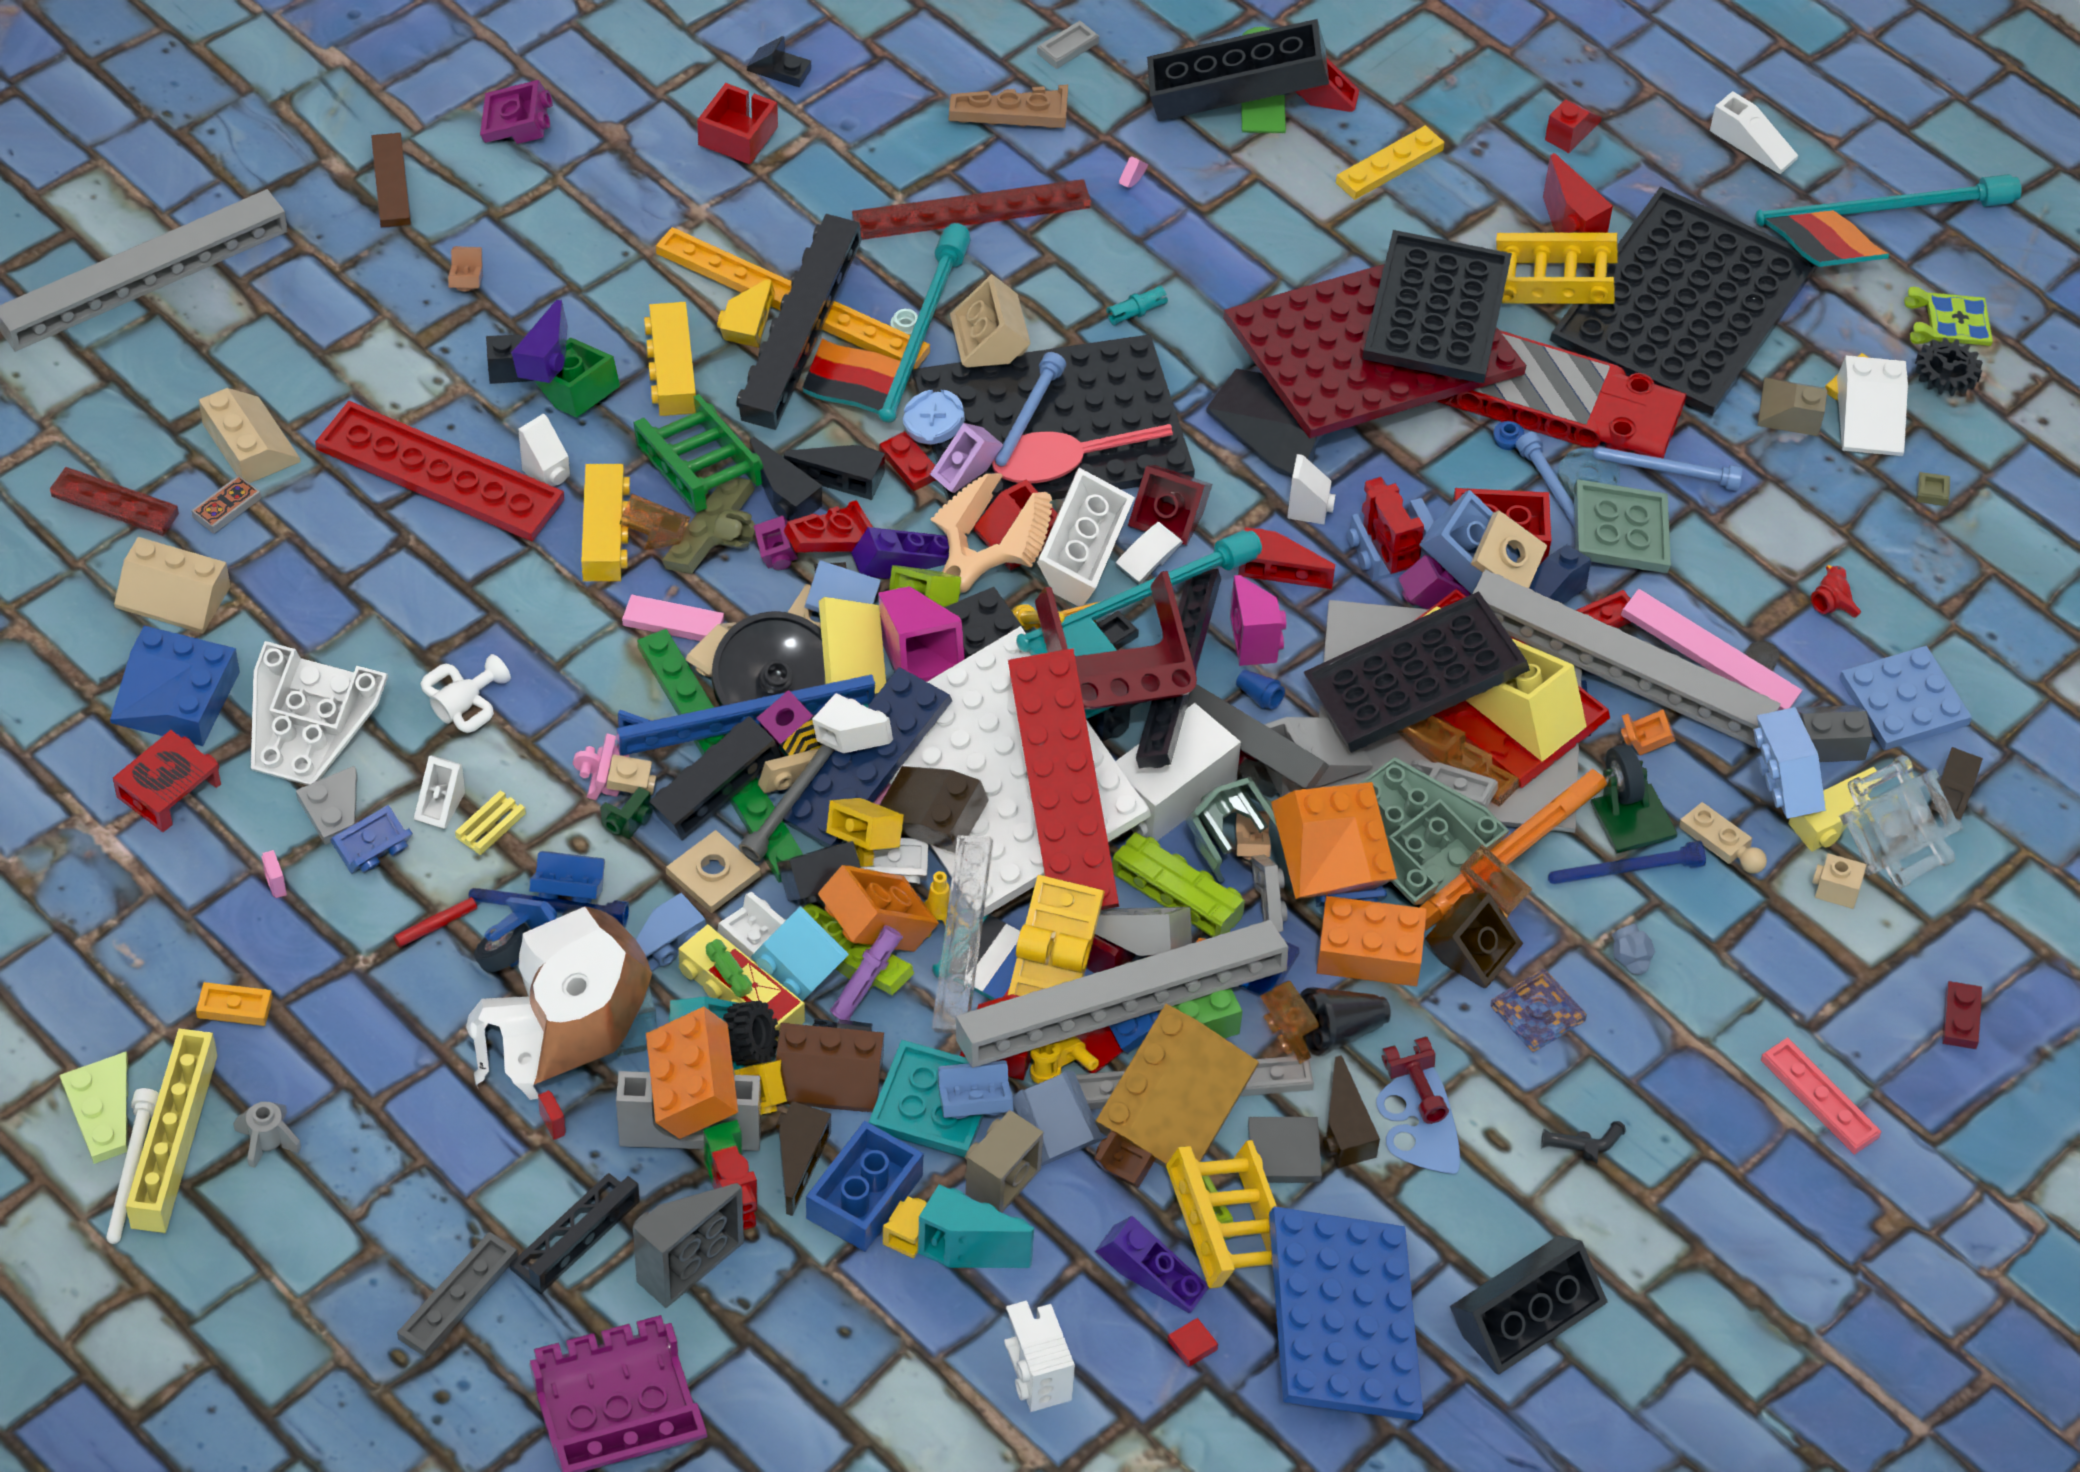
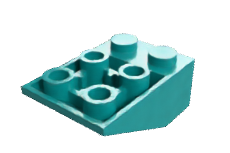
[918,1184,1034,1268]

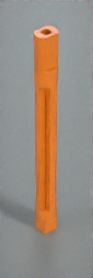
[1419,768,1607,931]

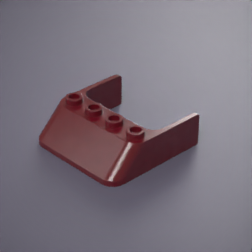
[1035,571,1197,709]

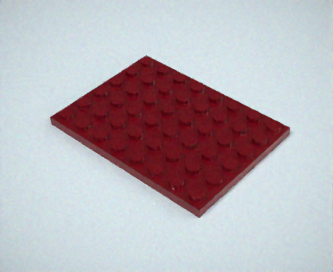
[1223,264,1527,439]

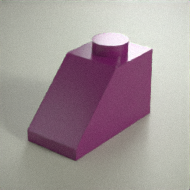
[1398,555,1471,609]

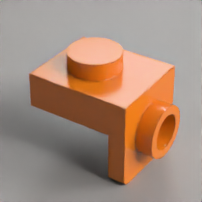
[1621,709,1676,756]

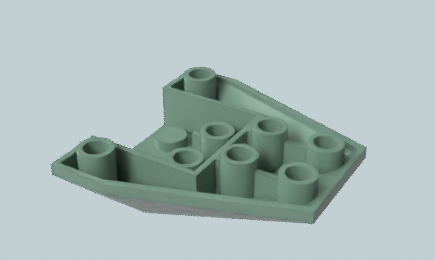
[1358,757,1509,905]

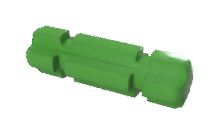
[706,939,752,998]

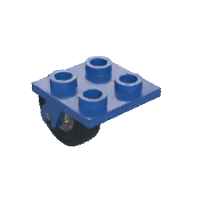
[474,897,557,972]

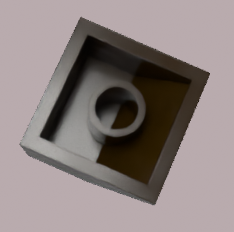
[1425,893,1523,988]

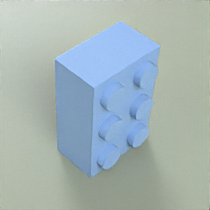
[1753,707,1826,819]

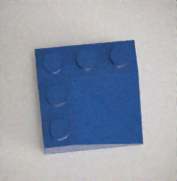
[110,626,240,746]

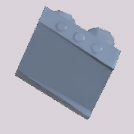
[1012,1071,1103,1166]

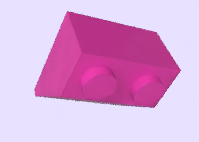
[1230,575,1286,666]

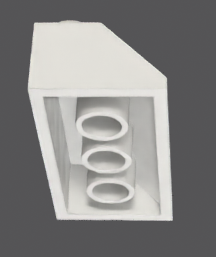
[1037,468,1135,607]

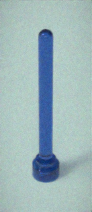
[1548,840,1706,884]
[468,888,629,928]

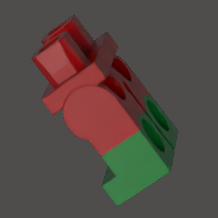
[703,1120,757,1230]

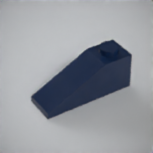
[1529,544,1591,604]

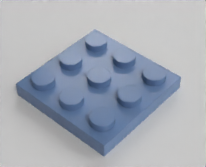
[1839,646,1972,751]

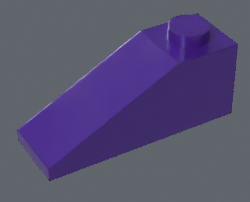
[511,300,568,383]

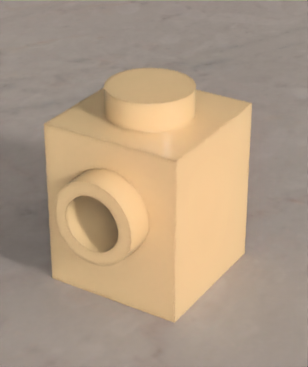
[1812,853,1867,909]

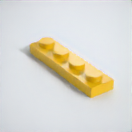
[1336,125,1445,200]

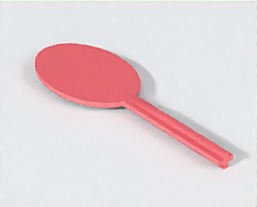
[992,424,1173,483]

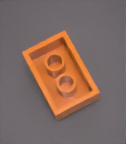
[818,865,939,952]
[1316,896,1427,987]
[646,1006,738,1139]

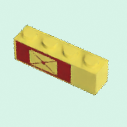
[678,924,805,1041]

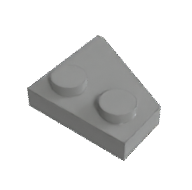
[296,766,357,845]

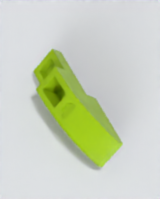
[803,903,914,995]

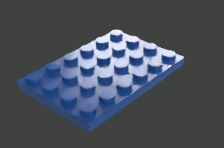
[1269,1206,1423,1421]

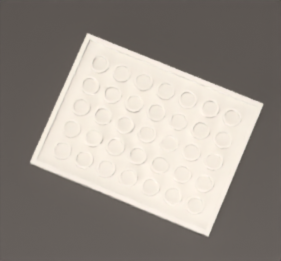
[889,626,1151,919]

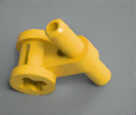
[1030,1036,1099,1084]

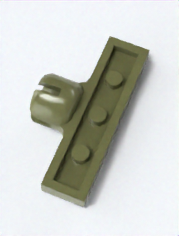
[662,477,755,574]

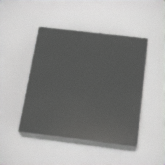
[1248,1117,1322,1183]

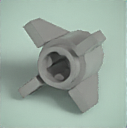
[233,1102,301,1168]

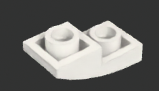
[1115,522,1183,585]

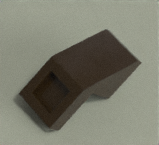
[1929,747,1983,820]

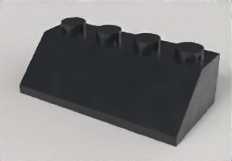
[1450,1235,1608,1374]

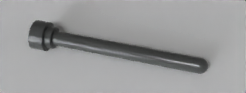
[739,744,835,862]

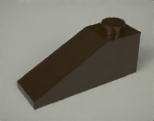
[1323,1055,1380,1168]
[776,1101,831,1216]

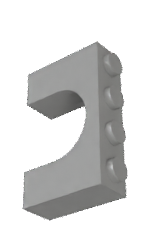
[616,1071,761,1151]

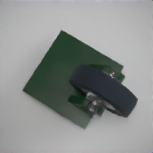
[1590,745,1678,854]

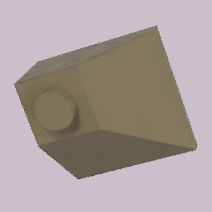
[1757,377,1827,436]

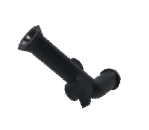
[1541,1121,1626,1164]

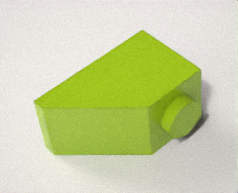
[889,565,961,607]

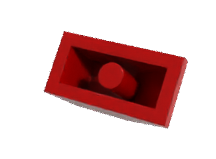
[1295,57,1359,112]
[1545,99,1602,153]

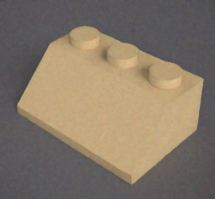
[950,274,1031,367]
[199,388,301,483]
[114,537,231,634]

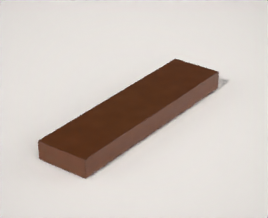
[371,132,411,228]

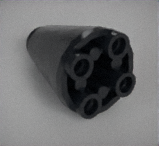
[1291,987,1391,1056]

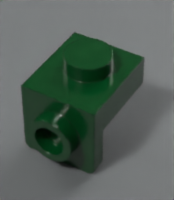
[600,787,653,839]

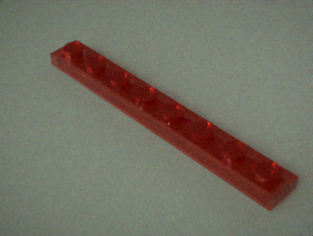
[852,179,1091,240]

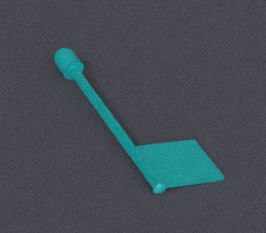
[1016,530,1262,719]

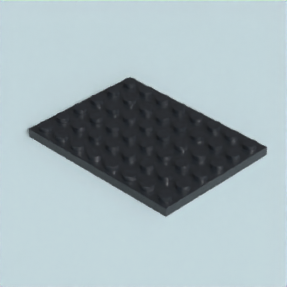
[1550,186,1818,416]
[912,334,1195,510]

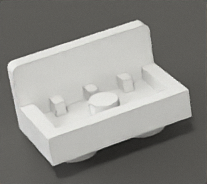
[861,838,928,886]
[717,892,786,964]

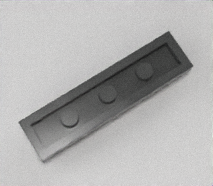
[397,1231,518,1358]

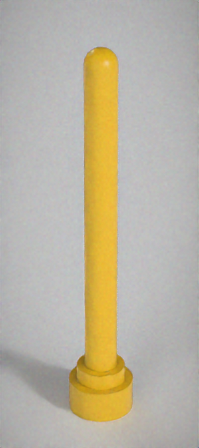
[1011,604,1065,630]

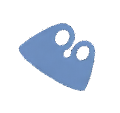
[1376,1067,1460,1174]

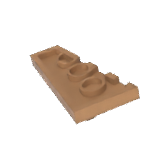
[949,84,1068,128]

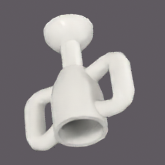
[420,654,511,733]

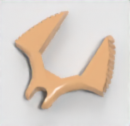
[930,473,1052,593]

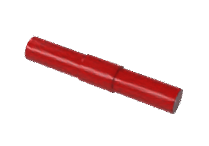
[393,897,477,948]

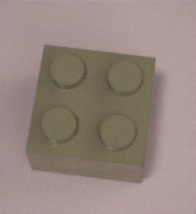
[964,1110,1044,1213]

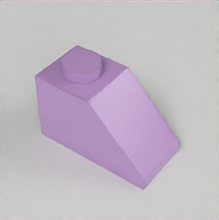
[930,423,1003,493]

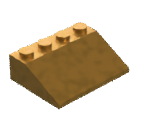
[1096,1004,1259,1169]

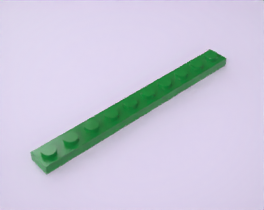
[637,629,803,883]

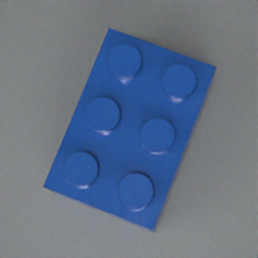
[806,1121,924,1252]

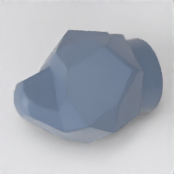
[1612,924,1655,975]

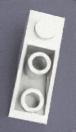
[1710,91,1798,174]

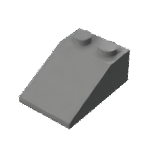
[1095,907,1192,956]

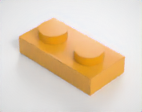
[196,982,273,1026]

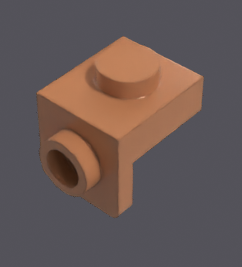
[448,246,483,292]

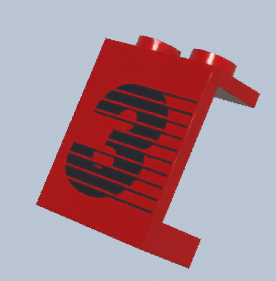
[113,730,221,832]

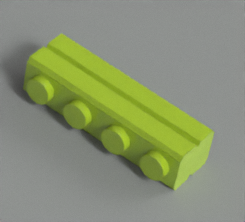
[1112,832,1245,937]

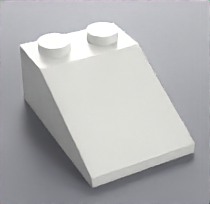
[1837,355,1908,456]

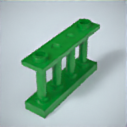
[633,394,763,513]

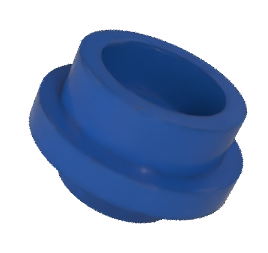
[1493,421,1524,450]

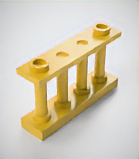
[1496,233,1618,304]
[1166,1140,1277,1289]

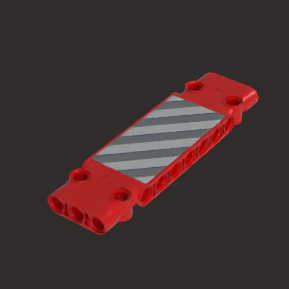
[1436,330,1687,459]

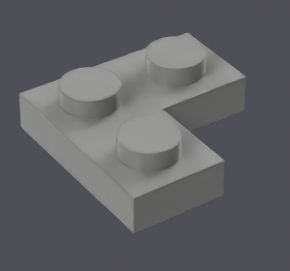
[1251,854,1288,932]

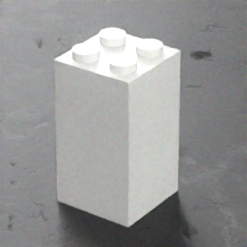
[1116,703,1241,841]

